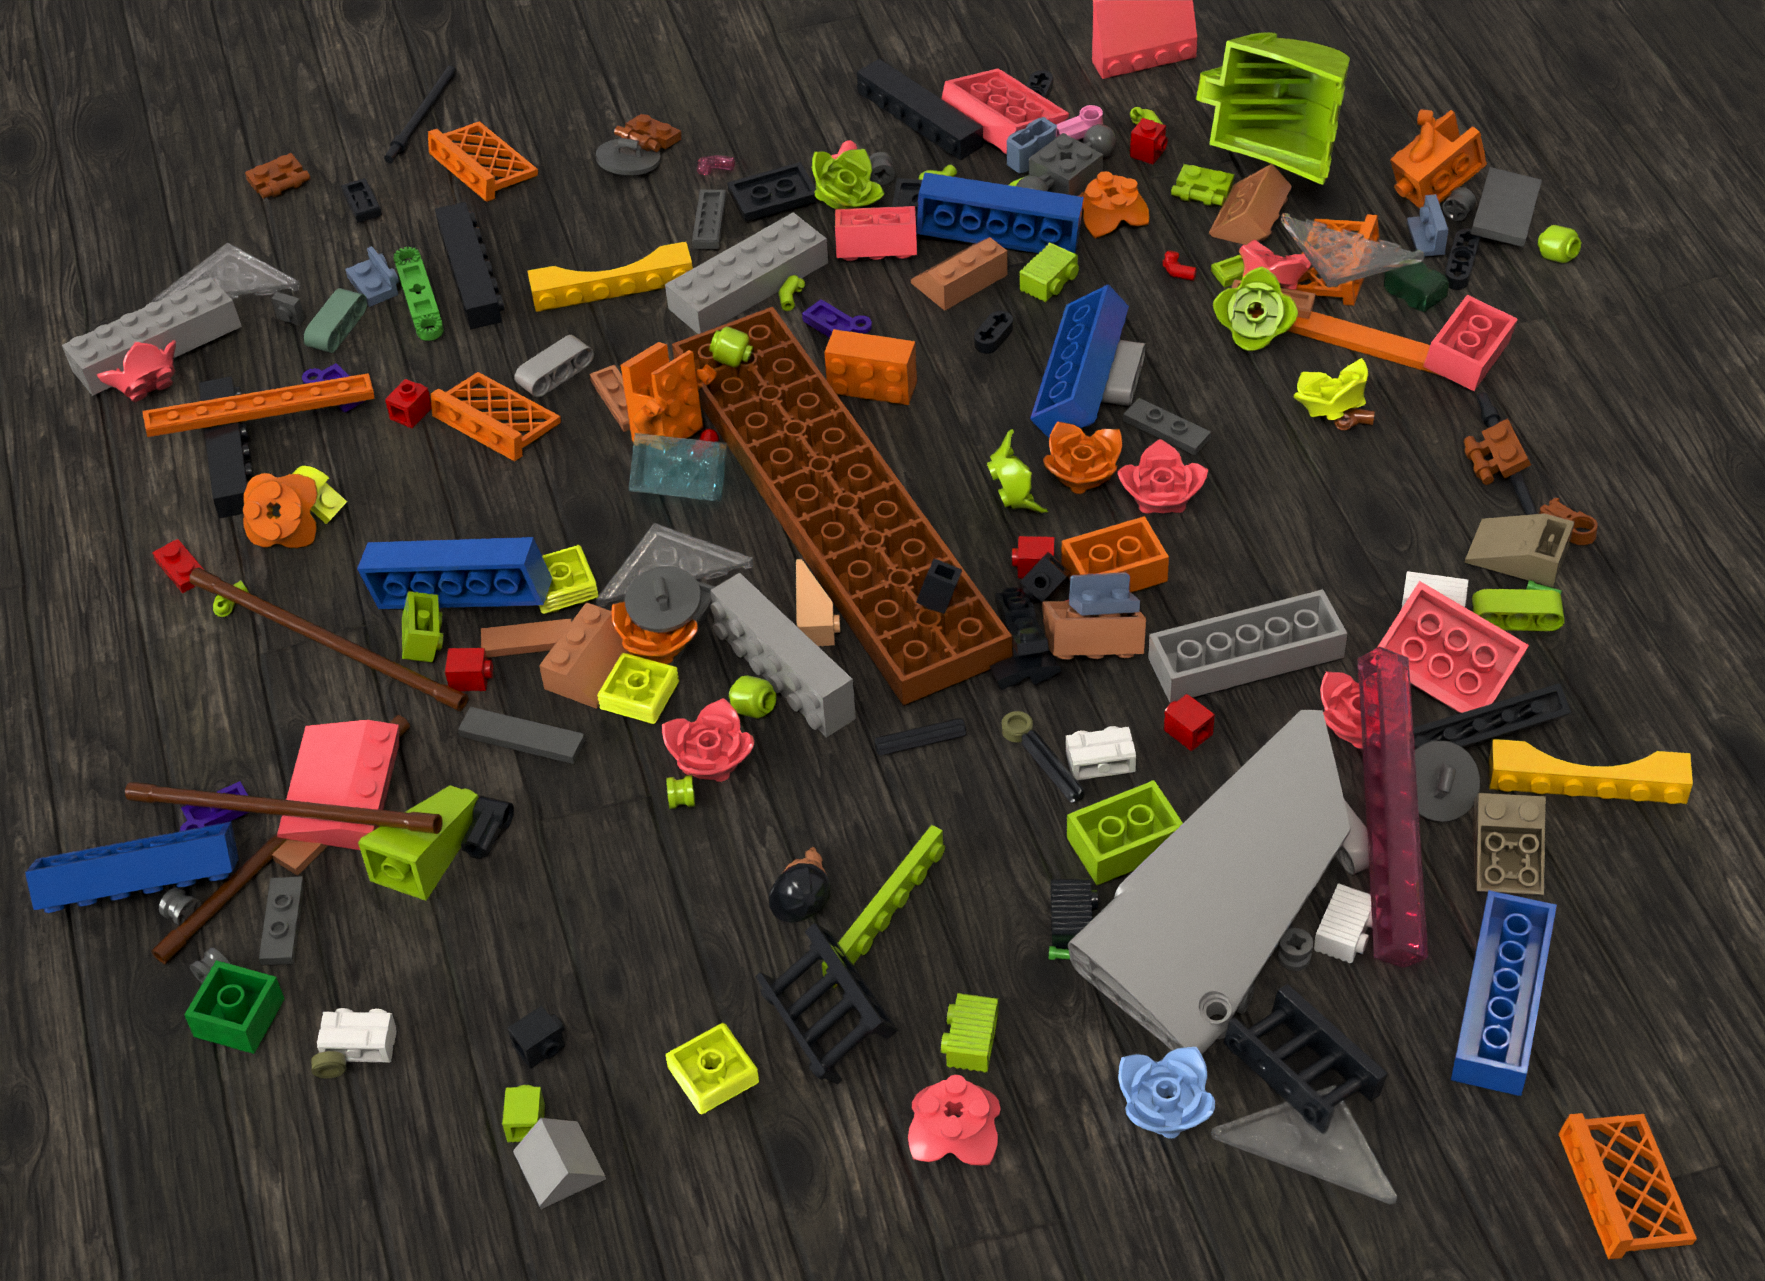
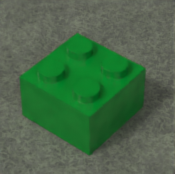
[184,960,285,1054]

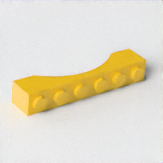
[527,242,693,312]
[1489,739,1693,804]

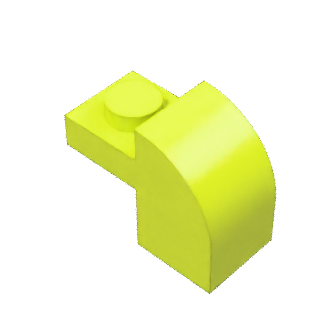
[292,466,347,524]

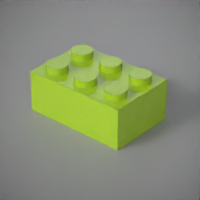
[1067,780,1183,885]

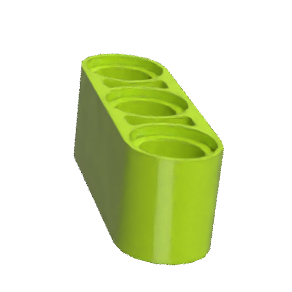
[1472,589,1564,631]

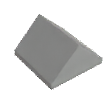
[513,1118,606,1209]

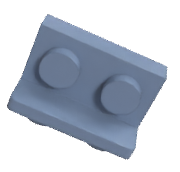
[1407,194,1448,257]
[345,246,399,307]
[1069,572,1140,616]

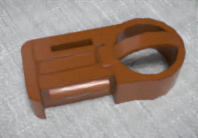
[1539,498,1598,545]

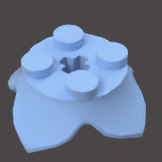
[1118,1047,1215,1138]

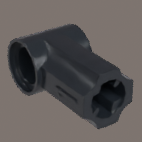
[461,796,514,860]

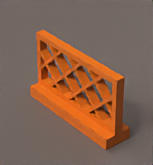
[428,121,538,202]
[1291,214,1380,306]
[431,372,561,461]
[1558,1113,1697,1260]

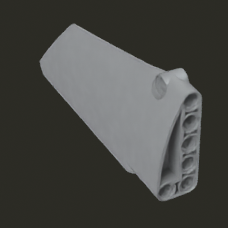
[1068,710,1351,1055]

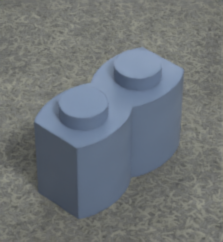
[1007,117,1057,173]

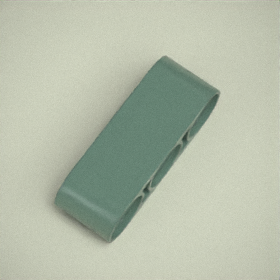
[304,288,367,353]

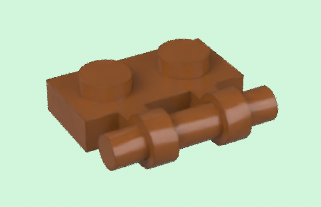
[614,114,681,152]
[245,153,310,199]
[1463,418,1531,485]

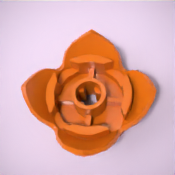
[1079,171,1149,238]
[1043,421,1122,494]
[243,473,317,548]
[611,601,698,664]

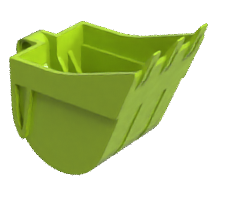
[1196,32,1350,185]

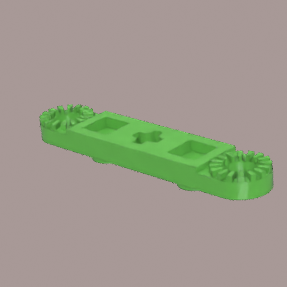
[394,247,444,341]

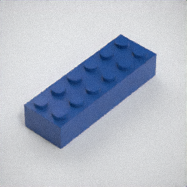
[916,172,1084,253]
[1030,284,1129,438]
[357,537,552,609]
[25,822,239,913]
[1451,890,1557,1096]

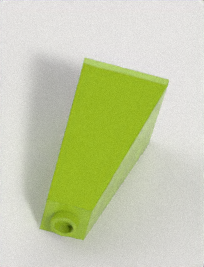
[358,785,479,901]

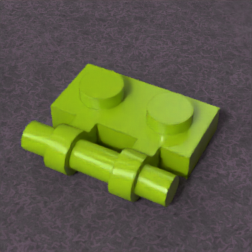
[1171,164,1235,206]

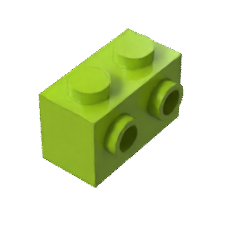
[402,591,443,662]

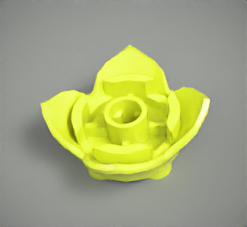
[1293,358,1368,420]

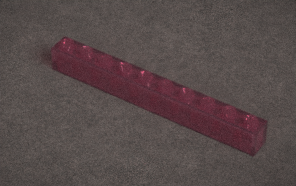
[1358,647,1428,968]

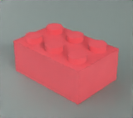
[1423,295,1518,391]

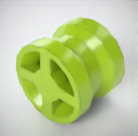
[666,775,695,809]

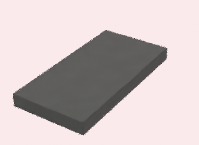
[1470,167,1542,247]

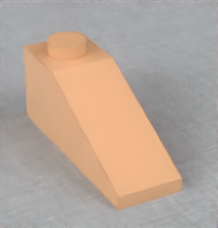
[796,559,840,646]

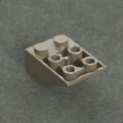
[1465,513,1574,587]
[1473,793,1546,895]

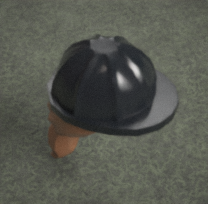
[768,847,831,923]

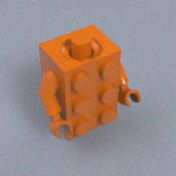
[1390,109,1487,208]
[621,342,717,452]

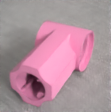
[1056,105,1103,140]

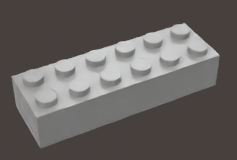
[665,212,828,334]
[62,277,242,396]
[710,573,856,738]
[1148,589,1347,703]

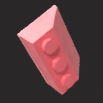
[835,206,917,261]

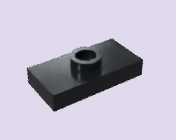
[341,178,382,223]

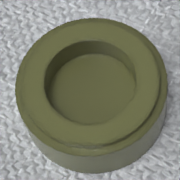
[1002,711,1033,742]
[311,1051,346,1079]

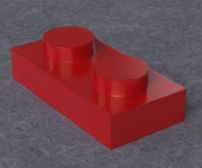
[152,539,204,593]

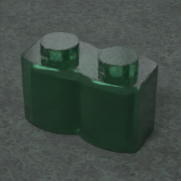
[1384,256,1449,312]

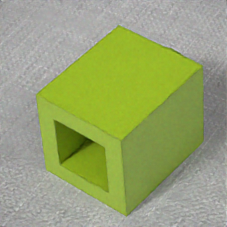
[502,1085,545,1142]

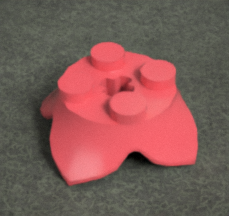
[1239,240,1312,290]
[97,340,176,402]
[1118,439,1208,514]
[1320,672,1404,748]
[662,698,754,782]
[908,1075,1001,1165]

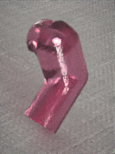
[697,155,735,175]

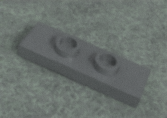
[692,190,727,249]
[1123,398,1211,455]
[259,876,305,965]

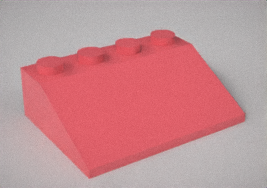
[1092,0,1197,79]
[941,68,1069,154]
[1370,581,1529,713]
[277,720,399,850]

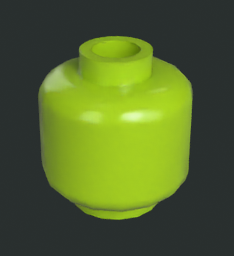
[1538,225,1581,263]
[709,326,753,368]
[729,675,776,719]

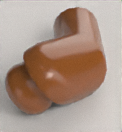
[1334,408,1375,430]

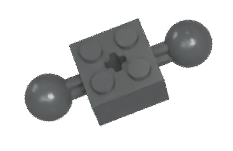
[1016,124,1117,196]

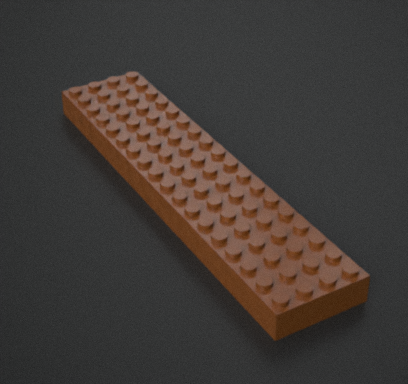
[672,307,1012,706]

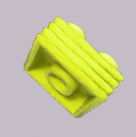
[539,545,599,614]
[597,653,679,724]
[665,1023,759,1114]

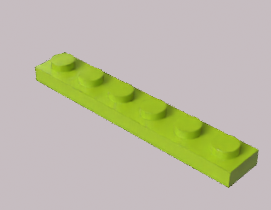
[822,825,945,988]

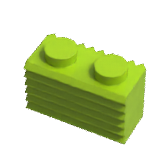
[1020,242,1079,302]
[941,993,999,1073]

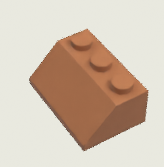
[1209,164,1292,245]
[911,237,1008,311]
[1042,601,1146,659]
[539,602,630,709]

